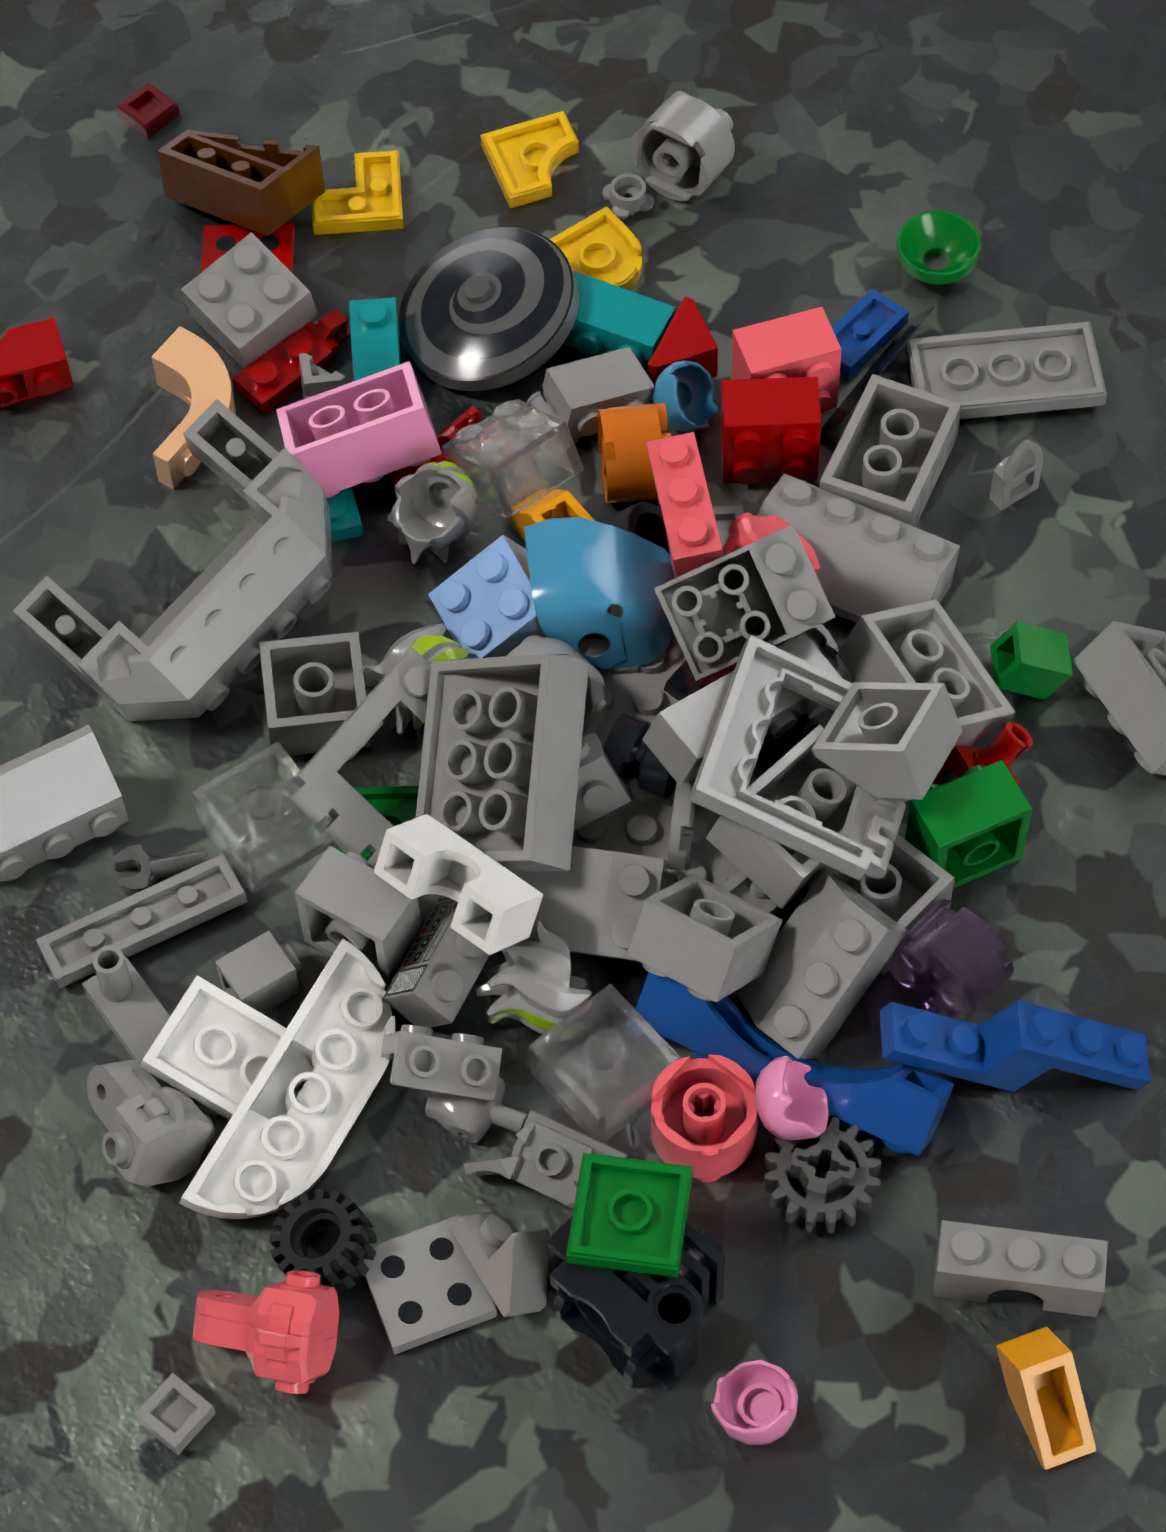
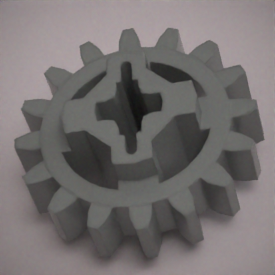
[764,1117,881,1233]

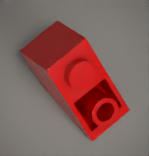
[0,317,74,407]

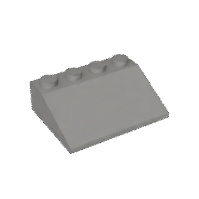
[416,653,589,872]

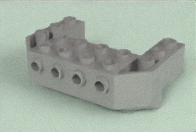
[13,399,333,722]

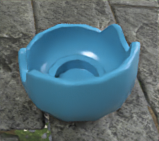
[652,361,719,433]

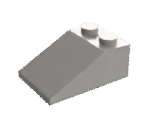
[511,846,669,963]

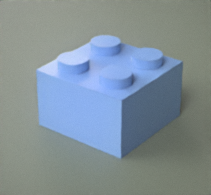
[428,535,546,659]

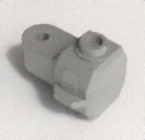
[87,1059,215,1188]

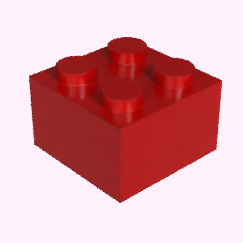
[720,376,821,485]

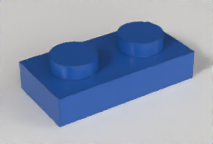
[832,288,909,379]

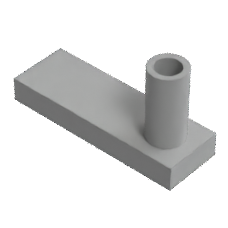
[82,945,183,1093]

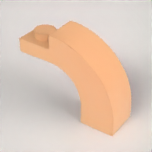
[151,326,236,490]

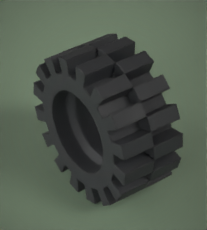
[269,1188,377,1294]

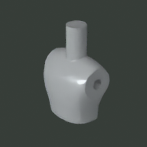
[425,1076,528,1143]

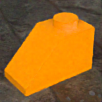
[996,1327,1097,1470]

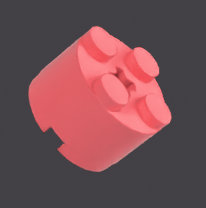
[650,1054,758,1183]

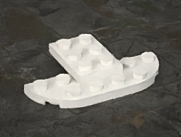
[140,939,395,1219]

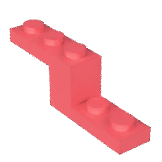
[646,432,737,686]

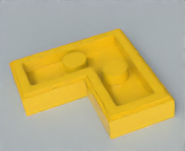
[312,150,404,235]

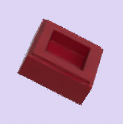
[116,82,180,139]

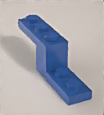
[879,1000,1151,1092]

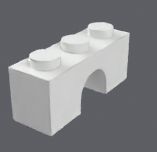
[374,814,543,955]

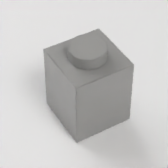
[215,930,302,1014]

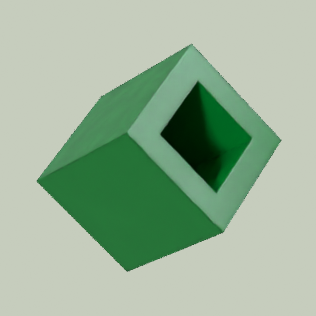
[990,621,1073,700]

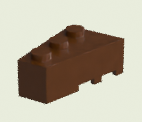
[157,130,325,236]

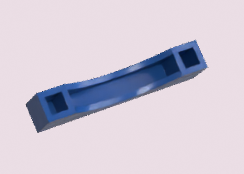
[631,972,955,1156]

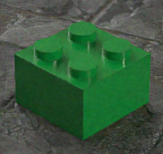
[905,760,1032,888]

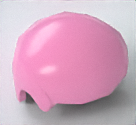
[755,1056,829,1140]
[711,1360,798,1446]

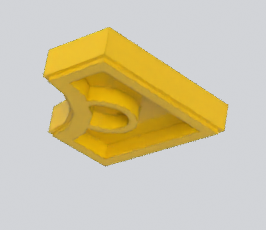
[480,110,579,209]

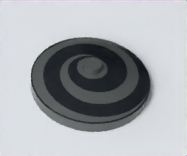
[398,227,579,391]

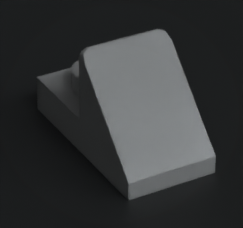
[450,1211,550,1317]

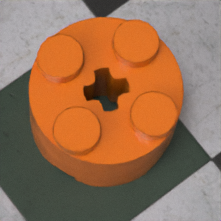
[597,403,671,503]

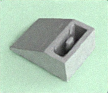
[654,524,835,681]

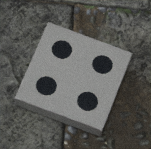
[363,1214,497,1355]

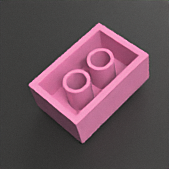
[276,361,442,499]

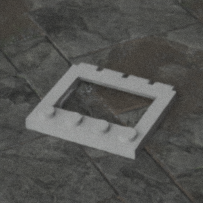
[688,635,908,880]
[289,648,440,926]

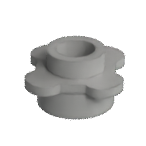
[602,173,654,219]

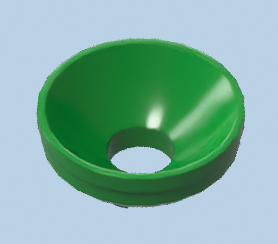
[897,210,981,285]

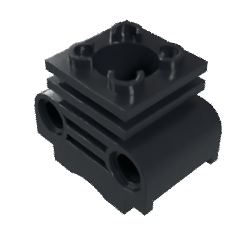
[546,1215,725,1391]

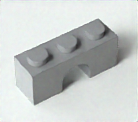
[932,1220,1108,1317]

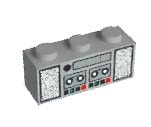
[382,895,489,1028]

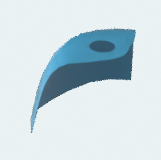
[524,517,675,670]

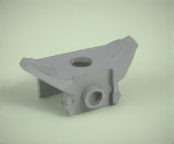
[463,1110,628,1209]

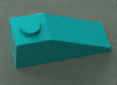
[349,297,401,381]

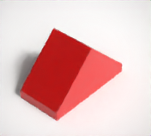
[648,297,718,393]

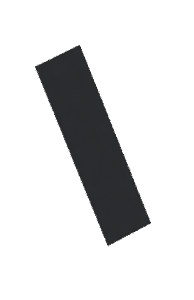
[821,306,935,433]

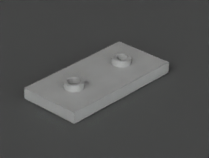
[905,321,1107,419]

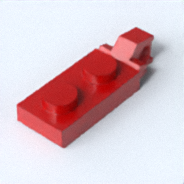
[232,309,351,414]

